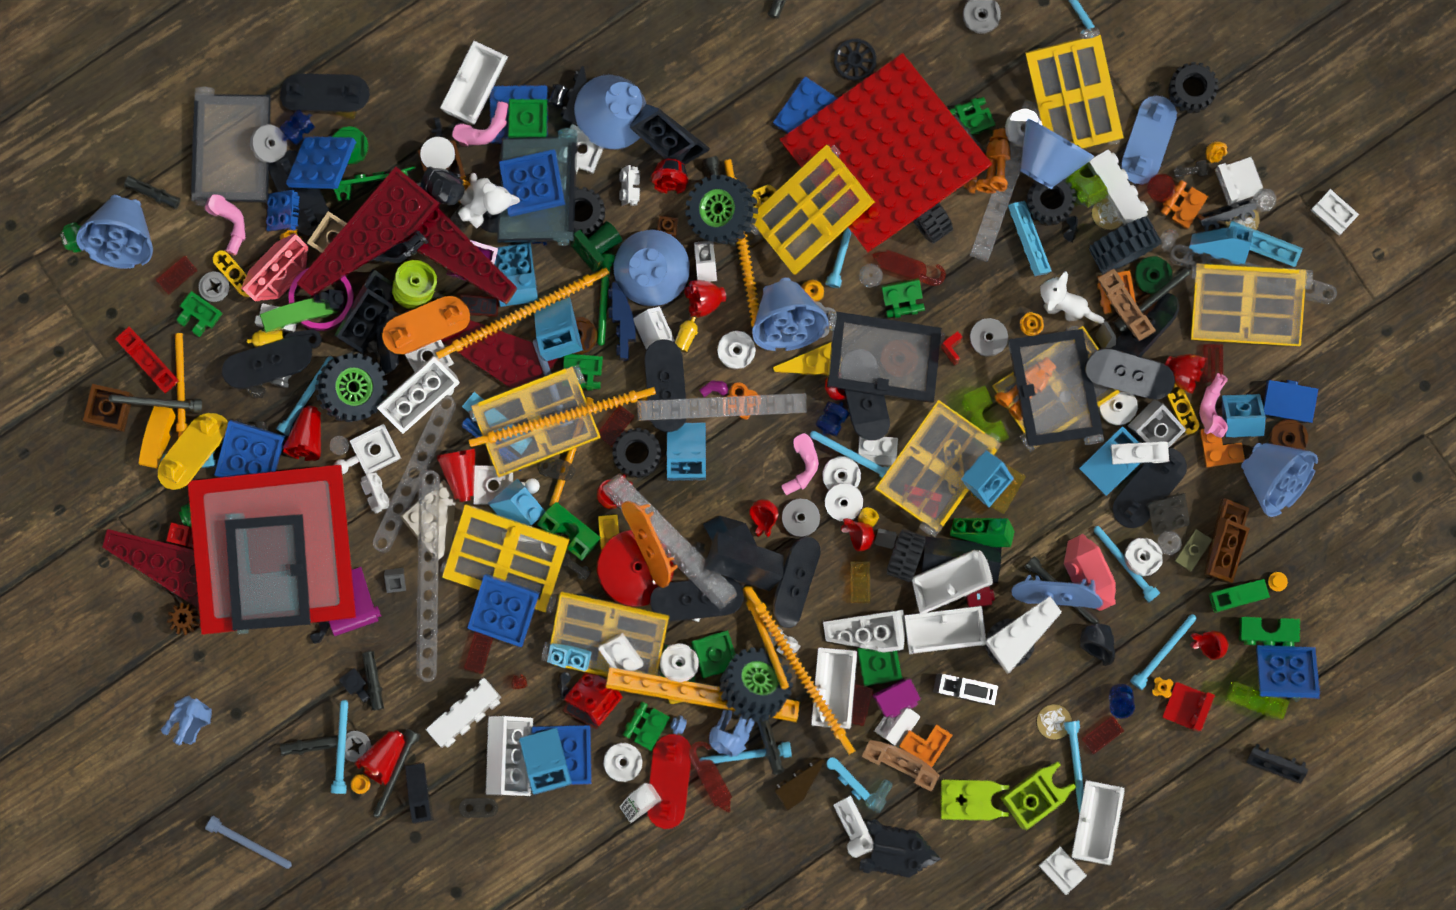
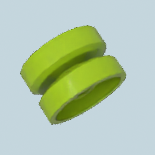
[392,260,437,309]

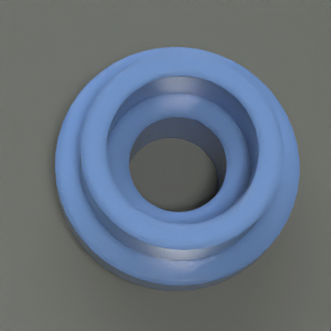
[671,715,687,734]

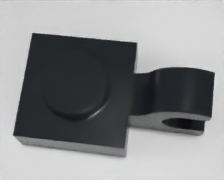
[314,289,346,311]
[339,668,370,703]

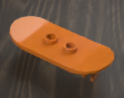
[382,296,470,355]
[622,501,678,588]

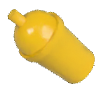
[675,317,698,353]
[247,330,283,347]

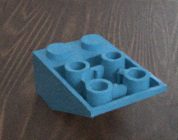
[1189,226,1253,265]
[494,243,538,307]
[534,297,583,361]
[667,423,706,480]
[1079,426,1140,496]
[519,728,572,795]

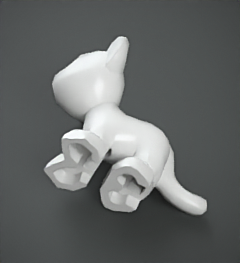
[458,173,520,228]
[1040,272,1104,324]

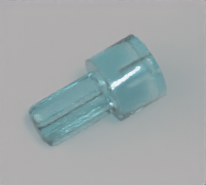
[865,779,892,813]

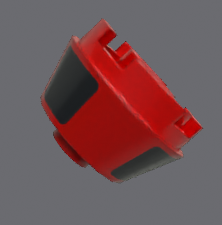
[651,159,689,194]

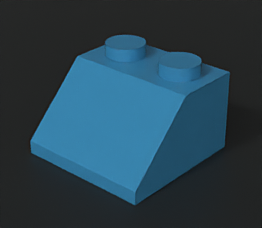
[1222,394,1266,437]
[961,450,1014,507]
[488,478,545,526]

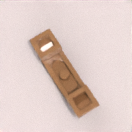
[1098,269,1156,341]
[862,740,939,792]

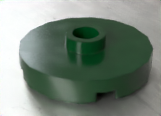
[1134,256,1173,294]

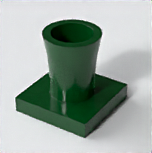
[571,221,622,273]

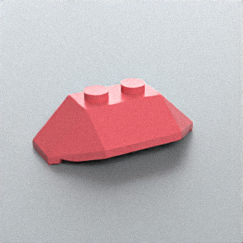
[241,233,308,301]
[1064,534,1115,611]

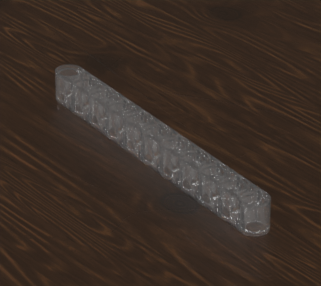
[416,470,440,682]

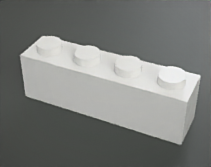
[1087,149,1148,225]

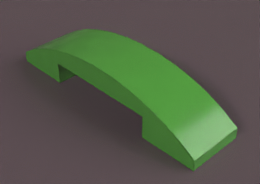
[260,298,338,333]

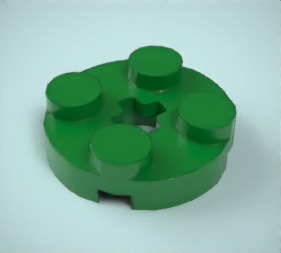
[332,126,369,165]

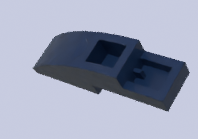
[609,282,636,361]

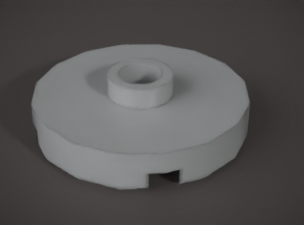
[963,0,1001,34]
[250,125,287,163]
[970,318,1008,357]
[782,499,820,537]

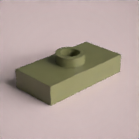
[1174,529,1212,572]

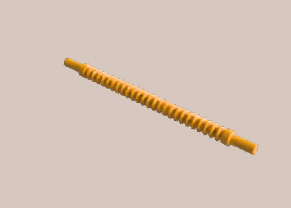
[724,159,760,346]
[435,268,609,359]
[469,387,656,447]
[745,587,855,755]

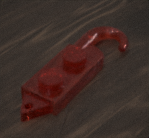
[872,250,946,286]
[689,741,732,813]

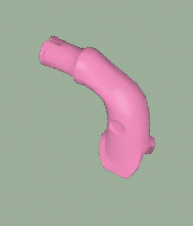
[452,102,509,146]
[205,194,246,256]
[1199,373,1228,438]
[781,433,819,495]

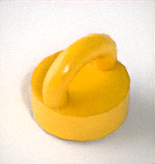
[858,507,879,527]

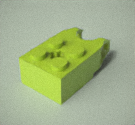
[1000,762,1076,830]
[940,780,1009,820]

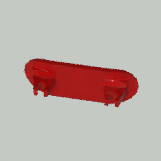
[647,734,692,829]

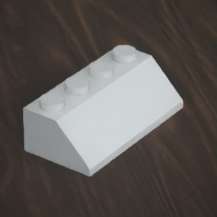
[377,356,460,433]
[486,716,533,796]

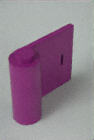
[329,567,381,636]

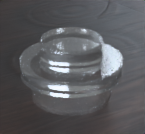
[330,436,349,455]

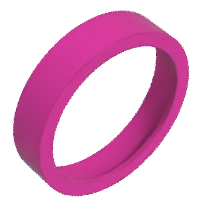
[289,268,354,331]

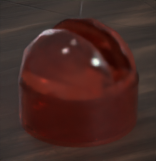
[512,674,528,689]

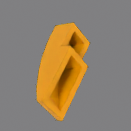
[139,406,176,468]

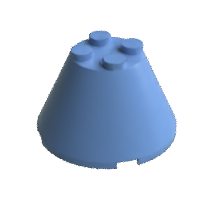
[574,75,647,149]
[1019,118,1094,189]
[76,195,153,268]
[614,230,690,306]
[752,278,829,351]
[1241,443,1318,517]

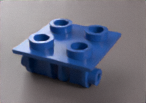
[266,190,299,231]

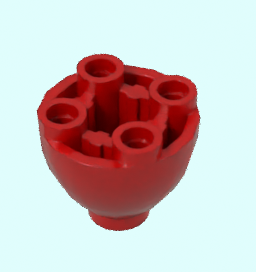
[685,280,726,318]
[1165,354,1206,394]

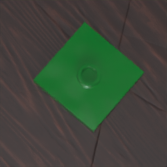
[508,99,547,138]
[691,631,736,679]
[857,648,902,686]

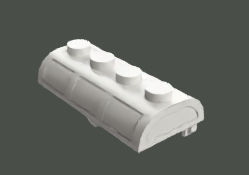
[441,41,508,125]
[912,550,993,615]
[905,606,986,654]
[812,648,857,729]
[1072,781,1124,865]

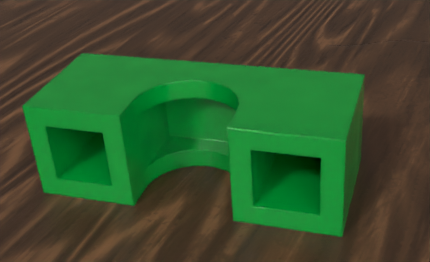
[537,502,601,560]
[1239,617,1300,647]

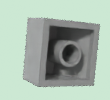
[1128,399,1186,448]

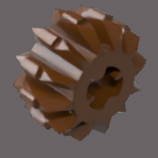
[167,603,200,635]

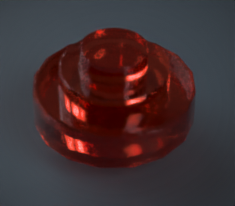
[1147,174,1176,202]

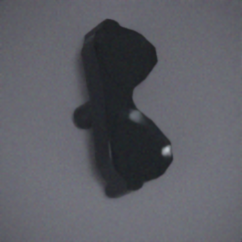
[432,117,442,137]
[1063,215,1079,243]
[310,621,330,644]
[557,672,571,699]

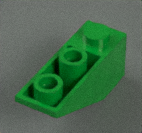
[950,518,1015,547]
[1209,579,1270,613]

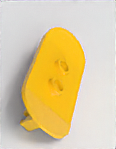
[158,413,228,490]

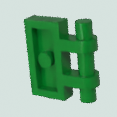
[949,97,996,135]
[881,278,925,318]
[562,354,603,391]
[623,701,670,751]

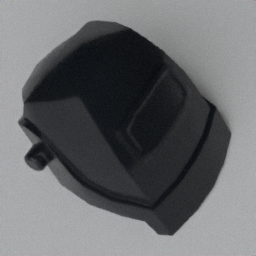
[420,166,465,205]
[1080,623,1115,666]

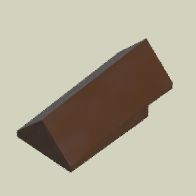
[1204,498,1250,583]

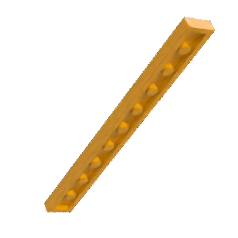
[606,667,799,722]

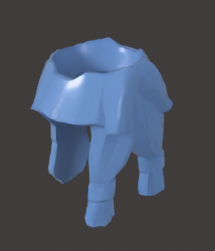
[161,695,212,745]
[709,709,755,757]

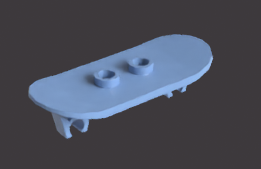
[1122,96,1177,184]
[1012,575,1103,609]

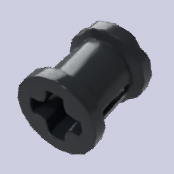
[547,84,569,108]
[403,230,428,255]

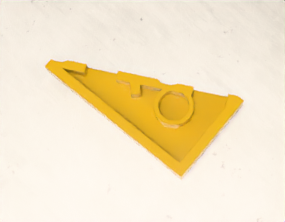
[773,342,842,376]

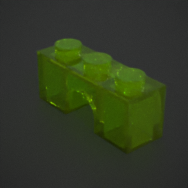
[1067,145,1108,207]
[962,386,1009,448]
[1225,681,1290,720]

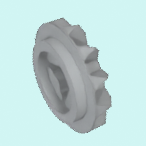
[199,272,230,303]
[345,731,371,762]

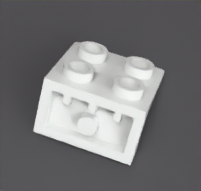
[1215,157,1264,205]

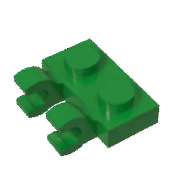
[177,291,223,338]

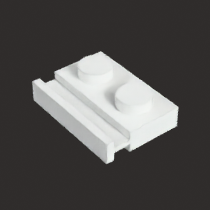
[1311,189,1359,236]
[858,436,898,466]
[598,633,644,671]
[1039,847,1087,895]

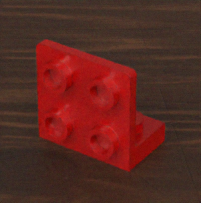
[564,672,623,726]
[1163,682,1215,732]

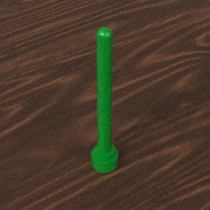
[597,254,615,346]

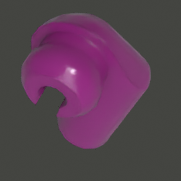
[699,380,728,397]

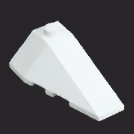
[823,610,906,652]

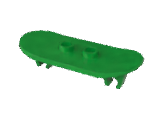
[334,167,415,201]

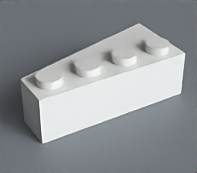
[985,596,1061,674]
[426,678,502,748]

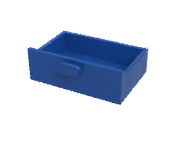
[1263,380,1318,423]

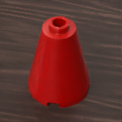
[283,406,321,461]
[437,449,476,502]
[355,730,405,786]

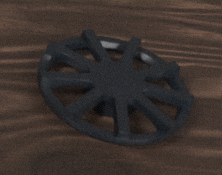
[834,39,877,81]

